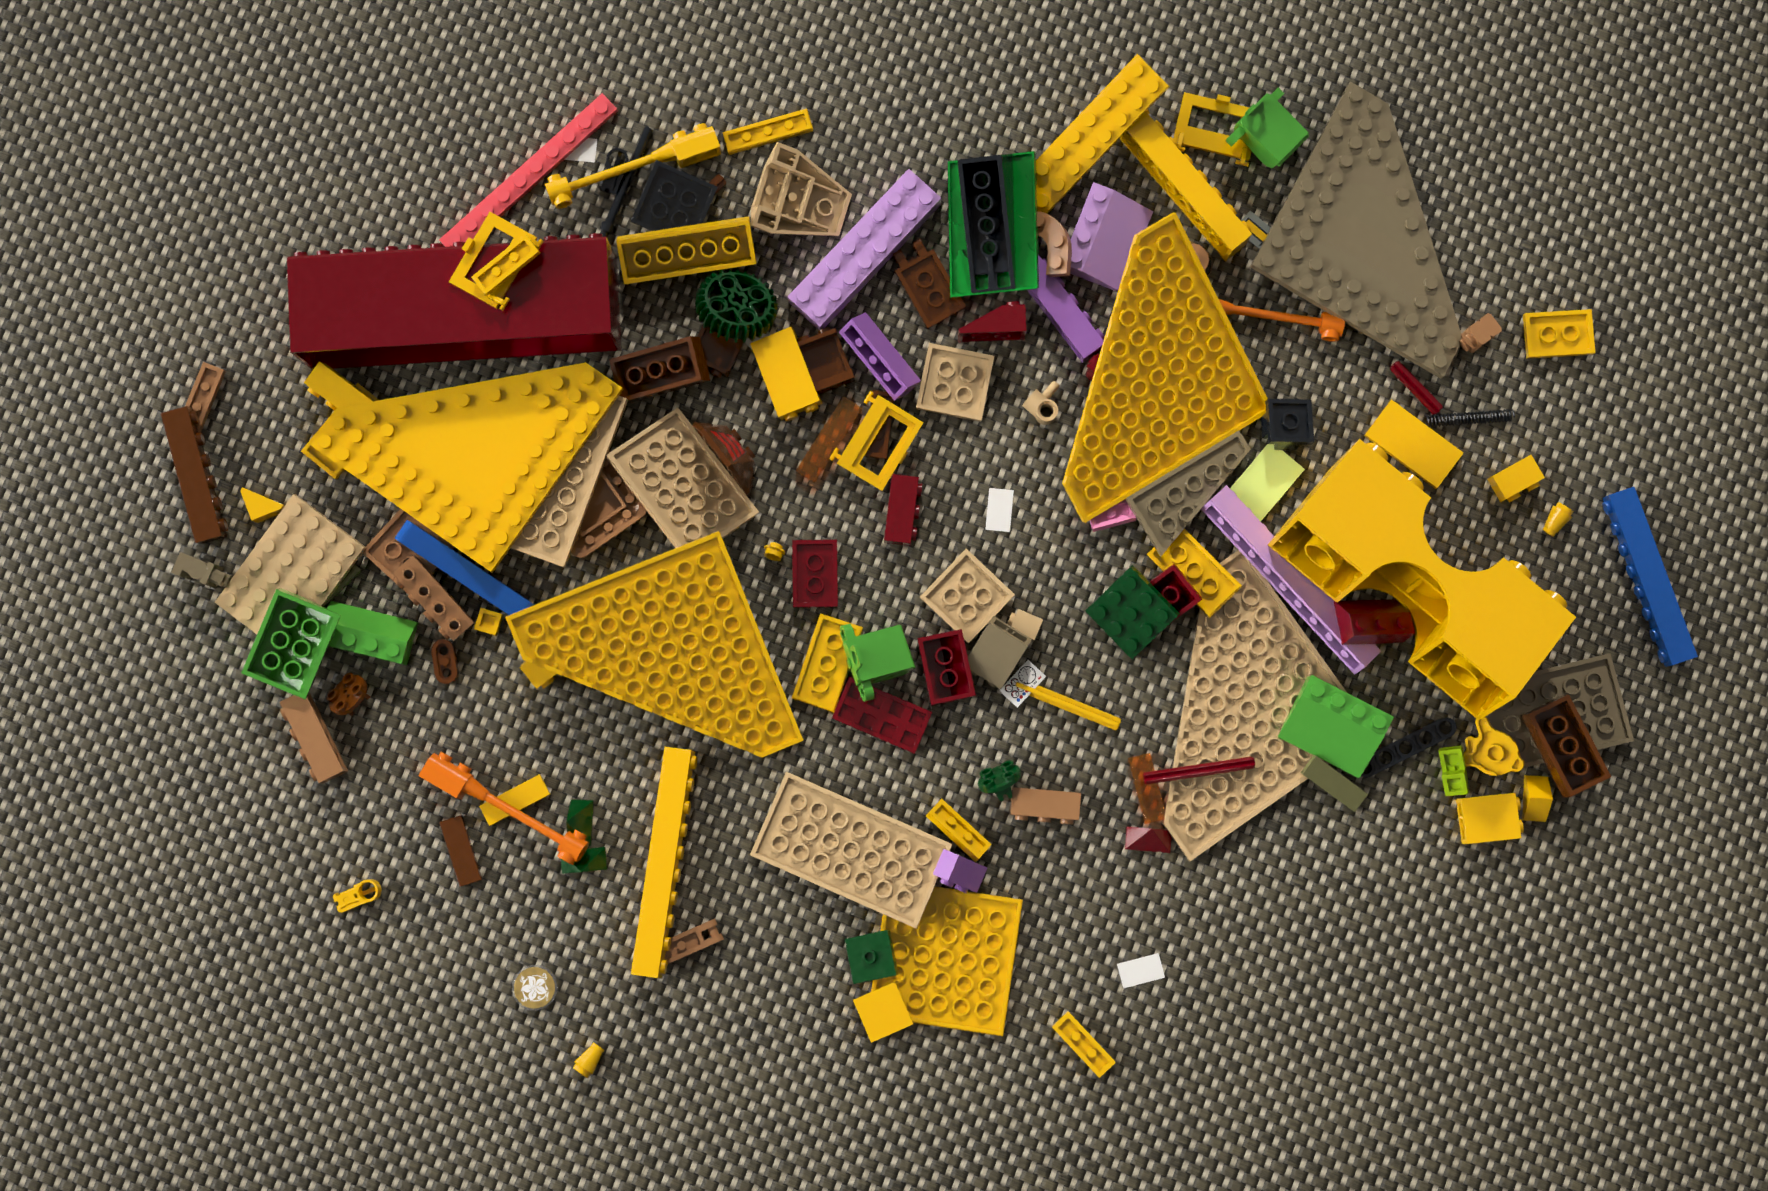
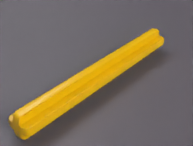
[1015,682,1121,730]

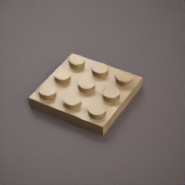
[916,343,994,422]
[920,549,1015,644]

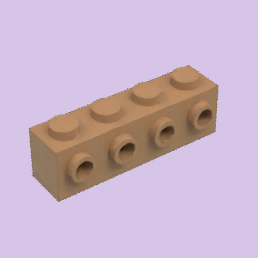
[392,555,474,641]
[279,691,348,784]

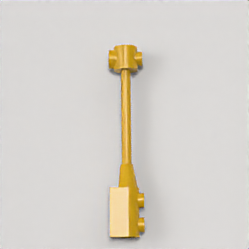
[545,123,721,209]

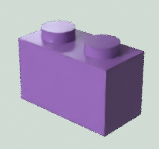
[933,849,987,894]

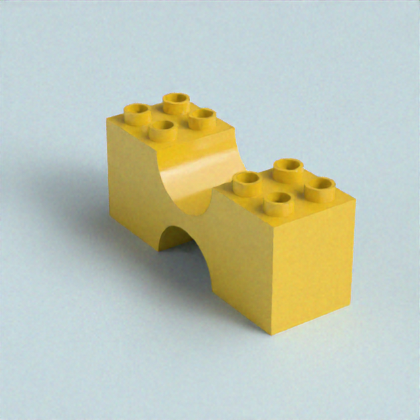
[1267,439,1576,720]

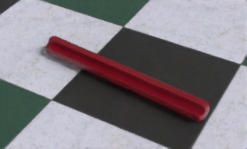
[1143,757,1255,785]

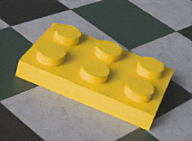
[1523,309,1596,359]

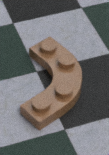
[1037,211,1072,277]

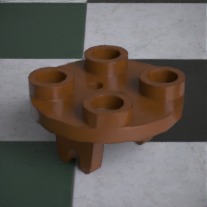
[326,673,371,716]

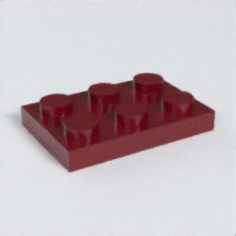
[792,539,838,608]

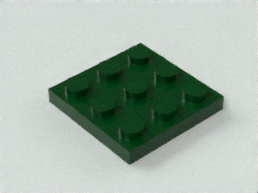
[1085,565,1180,659]

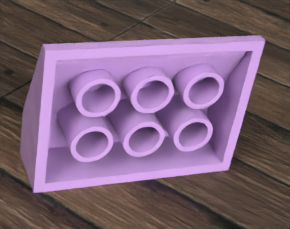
[1070,182,1153,292]

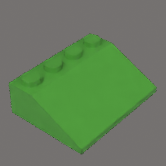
[241,588,341,699]
[1277,675,1394,779]

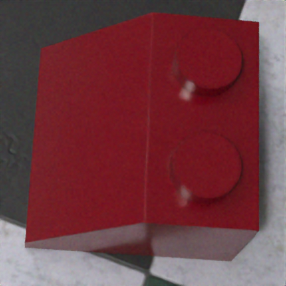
[1149,563,1203,623]

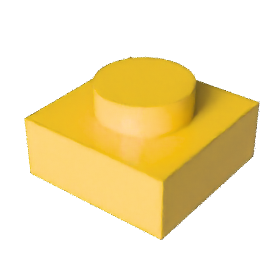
[474,608,503,636]

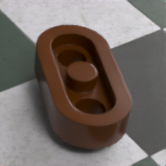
[431,639,459,684]

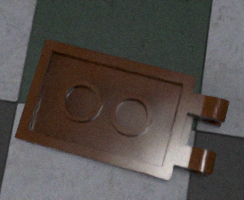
[893,239,966,329]

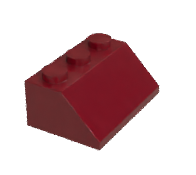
[1334,599,1415,645]
[917,629,976,706]

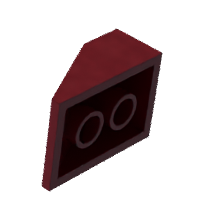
[958,301,1026,342]

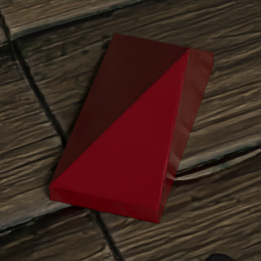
[1125,826,1172,853]

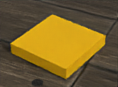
[853,981,913,1043]

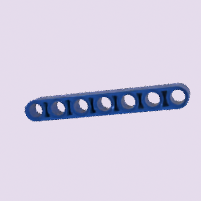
[395,520,535,615]

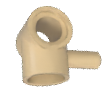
[1022,381,1059,425]

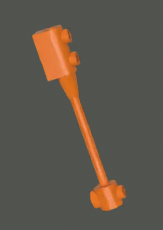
[1219,299,1345,342]
[418,752,589,865]

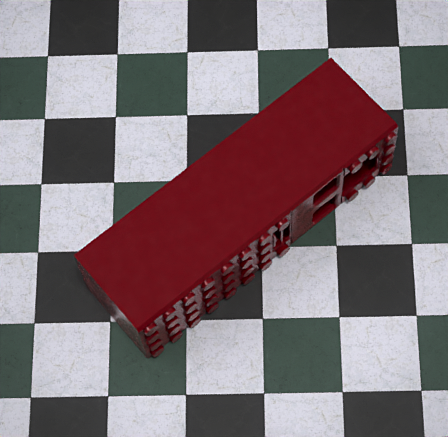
[287,233,622,370]

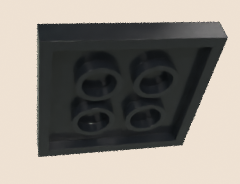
[631,160,718,231]

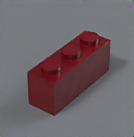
[884,474,923,546]

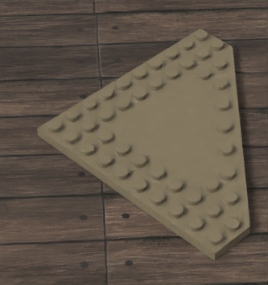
[1250,82,1462,379]

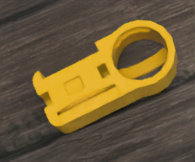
[333,879,382,913]

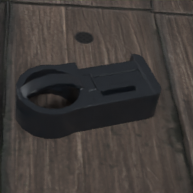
[598,148,629,195]

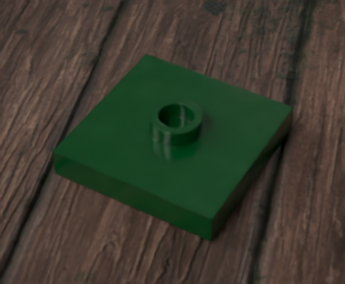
[845,930,898,984]

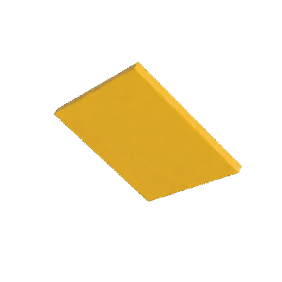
[871,886,1023,1036]

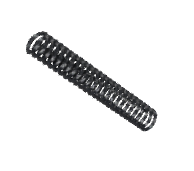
[1424,409,1515,428]

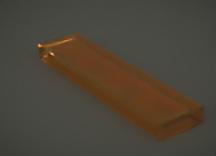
[796,396,862,483]

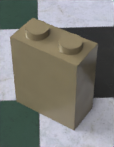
[968,616,1032,689]

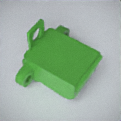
[1225,87,1309,168]
[840,624,916,702]

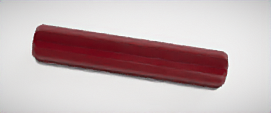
[1390,361,1443,415]

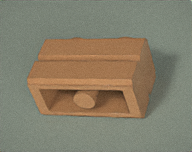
[1459,313,1502,353]

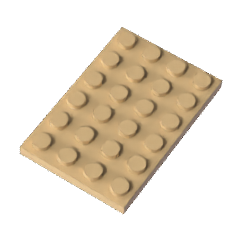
[606,408,759,548]
[215,494,367,634]

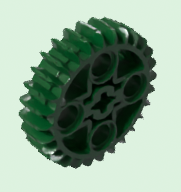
[695,268,778,343]

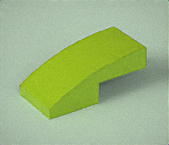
[1438,745,1469,796]

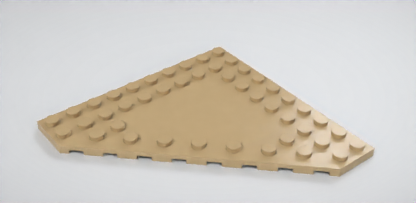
[1163,550,1346,861]

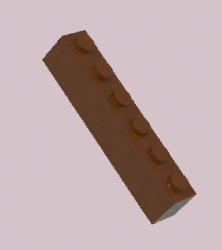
[161,406,228,544]

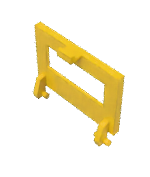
[1173,92,1251,167]
[449,212,544,311]
[829,391,924,491]

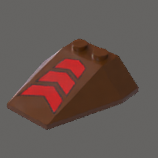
[692,422,756,498]

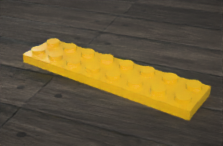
[1036,54,1170,214]

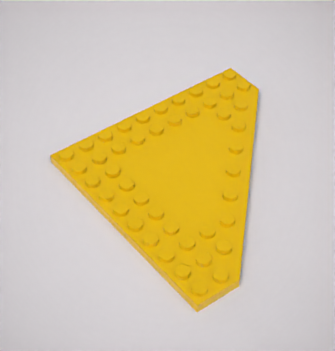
[1062,213,1268,523]
[310,362,623,573]
[505,531,804,758]

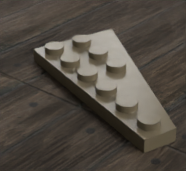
[1125,431,1251,557]

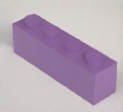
[839,312,921,401]

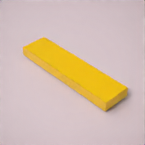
[722,109,813,155]

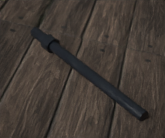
[599,127,653,238]

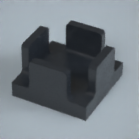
[1261,399,1314,450]

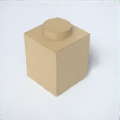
[1007,609,1043,642]

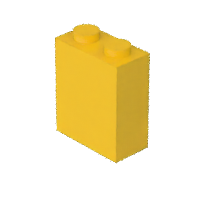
[1456,793,1524,844]

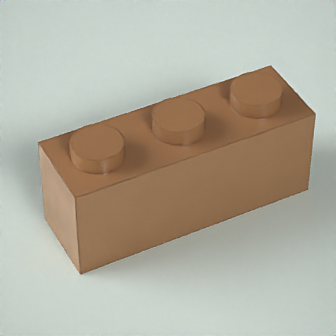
[1010,787,1081,824]

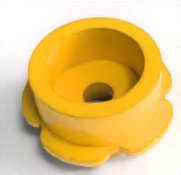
[764,542,785,561]

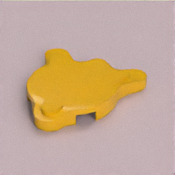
[1464,716,1525,776]

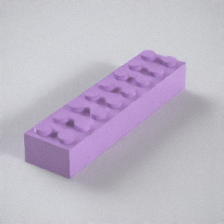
[787,169,941,330]

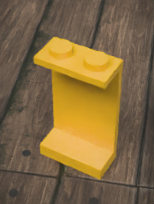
[750,327,823,421]

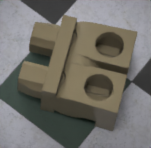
[171,552,233,588]

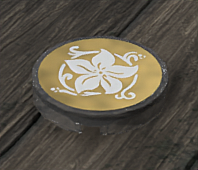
[512,965,558,1011]

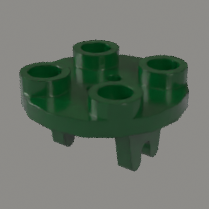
[978,760,1021,802]

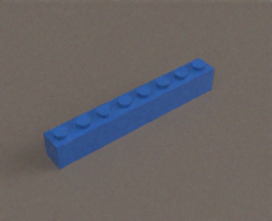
[1602,487,1698,667]

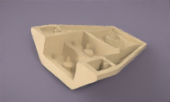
[751,142,852,236]

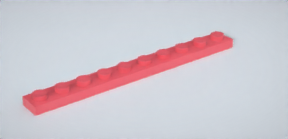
[439,93,618,247]

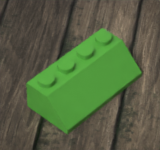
[327,601,418,666]

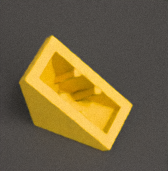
[240,487,285,523]
[1522,775,1553,822]

